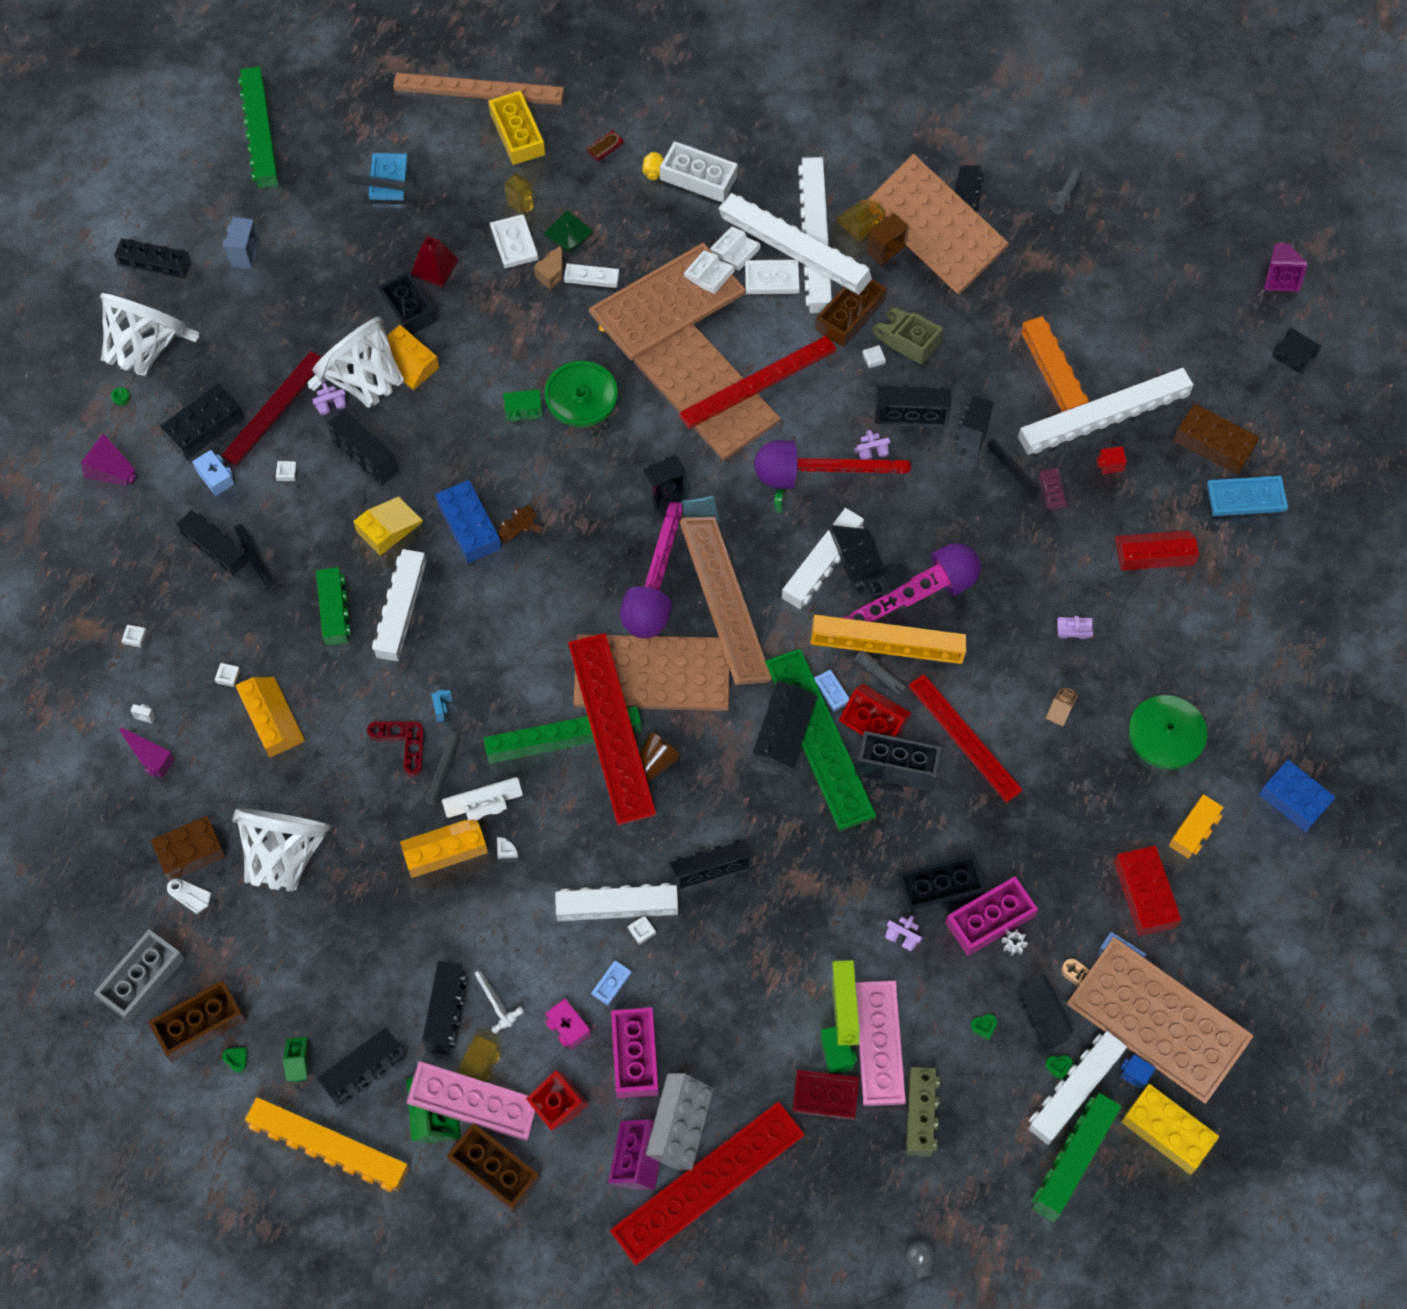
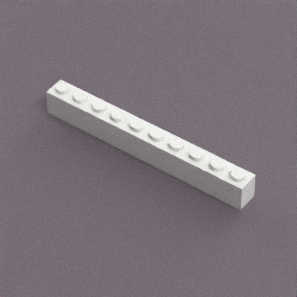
[798,157,831,313]
[719,193,872,295]
[1018,368,1193,455]

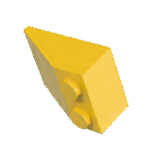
[353,497,423,556]

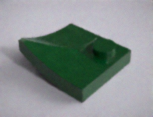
[544,210,593,252]

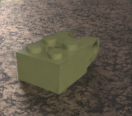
[872,307,943,365]

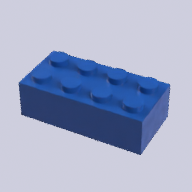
[435,480,501,564]

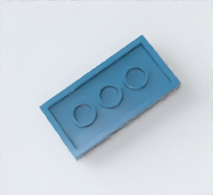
[1207,476,1288,516]

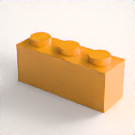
[1169,794,1224,859]

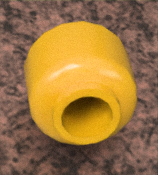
[642,152,664,180]

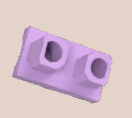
[312,383,346,415]
[854,430,890,460]
[1057,615,1093,639]
[885,915,923,951]

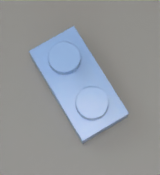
[814,670,849,712]
[591,961,632,1006]

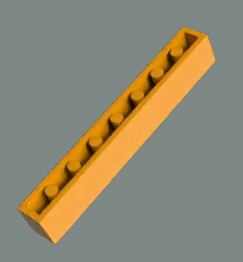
[810,615,966,664]
[245,1097,410,1192]

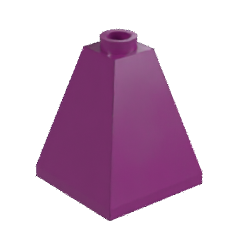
[1264,243,1307,291]
[81,434,137,486]

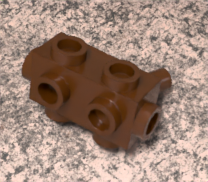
[497,505,542,544]

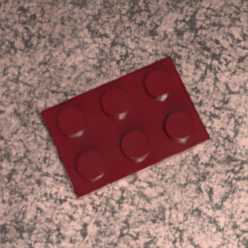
[792,1070,859,1120]

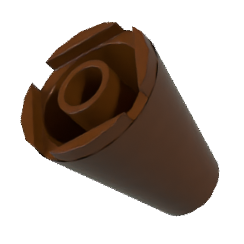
[639,732,681,783]

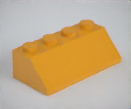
[235,677,305,758]
[400,819,488,878]

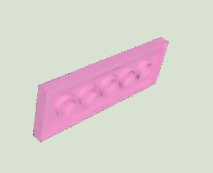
[855,981,906,1106]
[406,1061,535,1141]

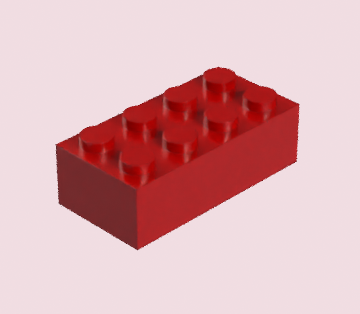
[1114,845,1181,937]

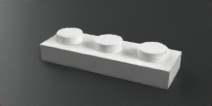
[564,264,619,288]

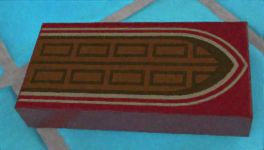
[586,130,624,162]

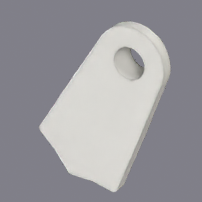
[167,879,211,914]

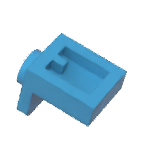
[431,690,452,722]

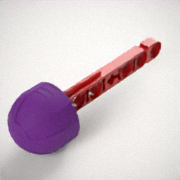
[754,440,911,489]

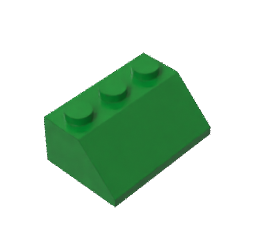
[406,1077,460,1143]

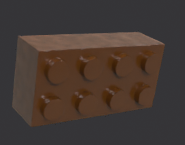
[815,279,887,348]
[1173,403,1260,475]
[148,980,246,1063]
[446,1123,541,1214]

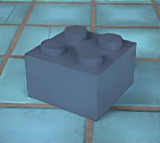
[223,217,260,269]

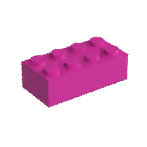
[945,876,1038,957]
[611,1008,659,1099]

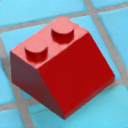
[526,1070,589,1131]

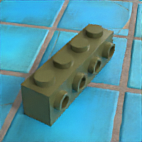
[906,1067,940,1157]

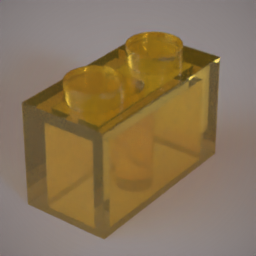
[504,173,534,215]
[456,1035,500,1082]

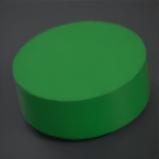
[111,387,130,406]

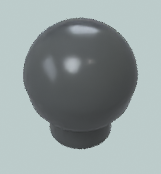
[906,1241,936,1278]

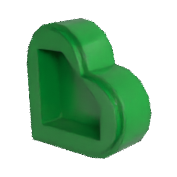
[774,489,785,513]
[970,1014,997,1041]
[222,1047,248,1073]
[1045,1055,1073,1081]

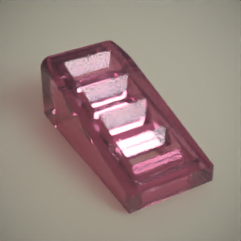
[1038,468,1067,510]

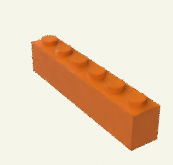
[1021,316,1089,412]

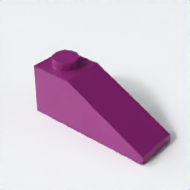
[119,727,175,778]

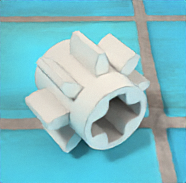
[1001,929,1028,956]

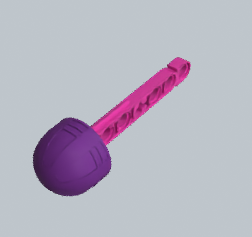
[620,502,682,638]
[843,543,981,622]

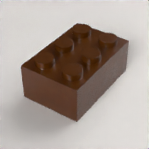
[151,816,226,882]

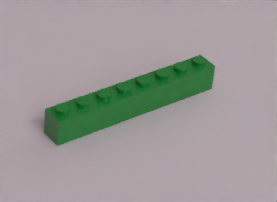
[238,66,279,189]
[483,706,642,764]

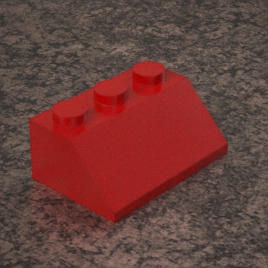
[839,683,912,738]

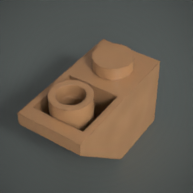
[534,246,563,289]
[1045,687,1079,726]

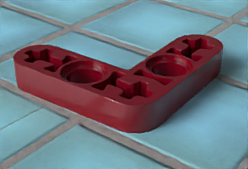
[367,721,424,777]

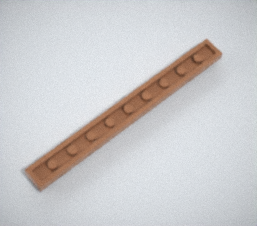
[393,73,564,105]

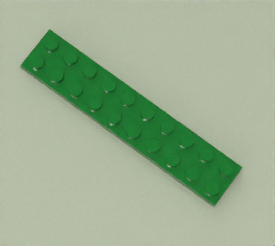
[765,648,876,832]

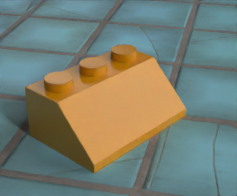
[387,325,439,390]

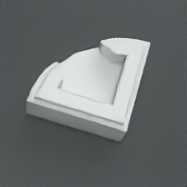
[497,837,518,858]

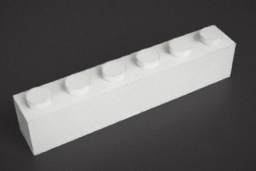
[782,508,865,610]
[372,549,427,662]
[555,883,678,921]
[1029,1031,1127,1145]

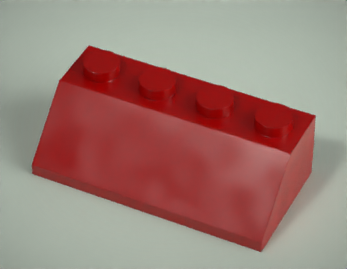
[1115,530,1199,571]

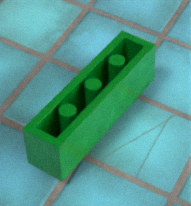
[316,567,351,646]

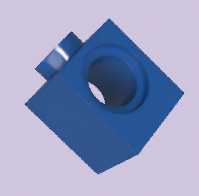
[1120,1055,1156,1090]

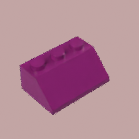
[608,1120,660,1190]

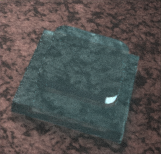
[681,496,720,524]

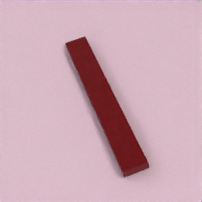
[221,351,322,467]

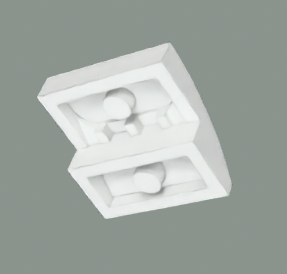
[710,227,761,270]
[684,251,735,294]

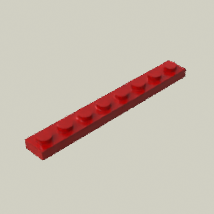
[908,674,1022,804]

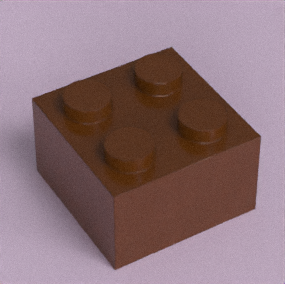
[866,213,909,266]

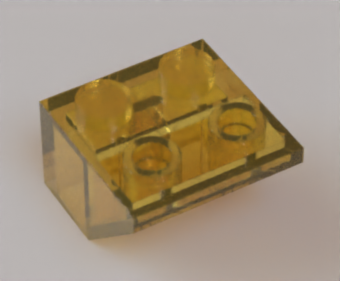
[835,200,886,242]

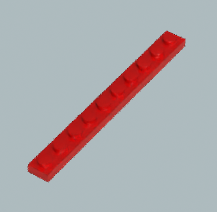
[679,336,837,429]

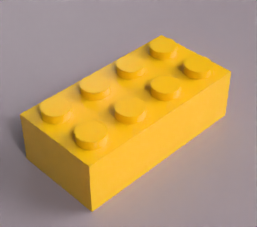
[489,91,545,165]
[1121,1084,1219,1175]

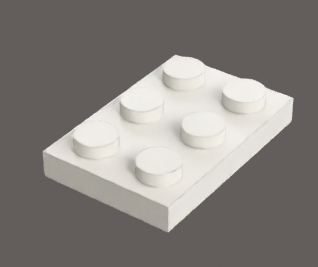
[490,214,538,269]
[745,260,799,294]

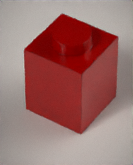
[1097,446,1127,474]

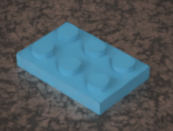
[368,153,408,200]

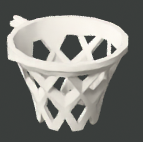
[100,293,199,376]
[307,316,405,408]
[232,808,332,891]

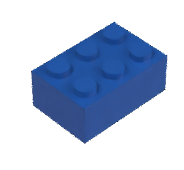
[1259,760,1336,832]

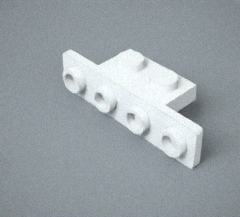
[442,777,523,820]

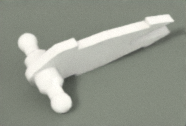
[475,971,524,1033]

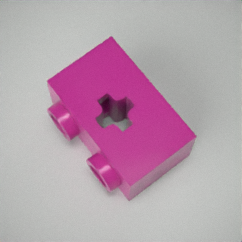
[545,999,591,1050]

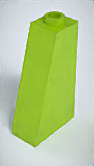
[832,960,859,1045]

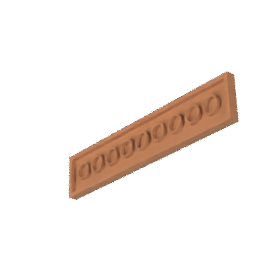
[680,517,772,685]

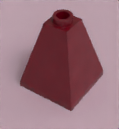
[411,236,458,288]

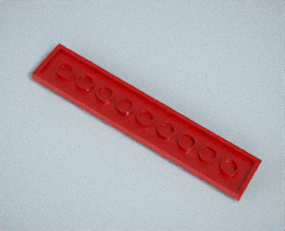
[568,633,656,826]
[610,1102,805,1267]

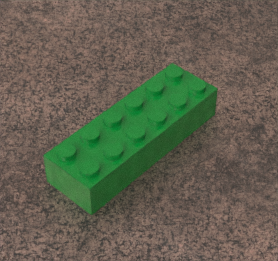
[1031,1093,1122,1223]

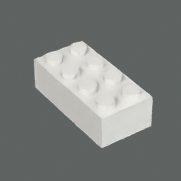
[660,141,738,202]

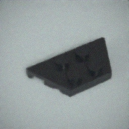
[828,525,883,595]

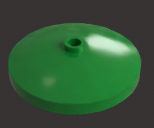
[545,361,618,427]
[1128,695,1207,770]

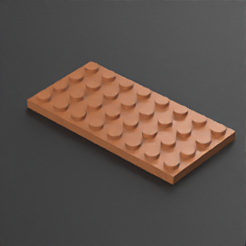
[864,154,1009,296]
[589,243,746,361]
[634,325,781,461]
[573,635,729,711]
[1067,937,1254,1104]

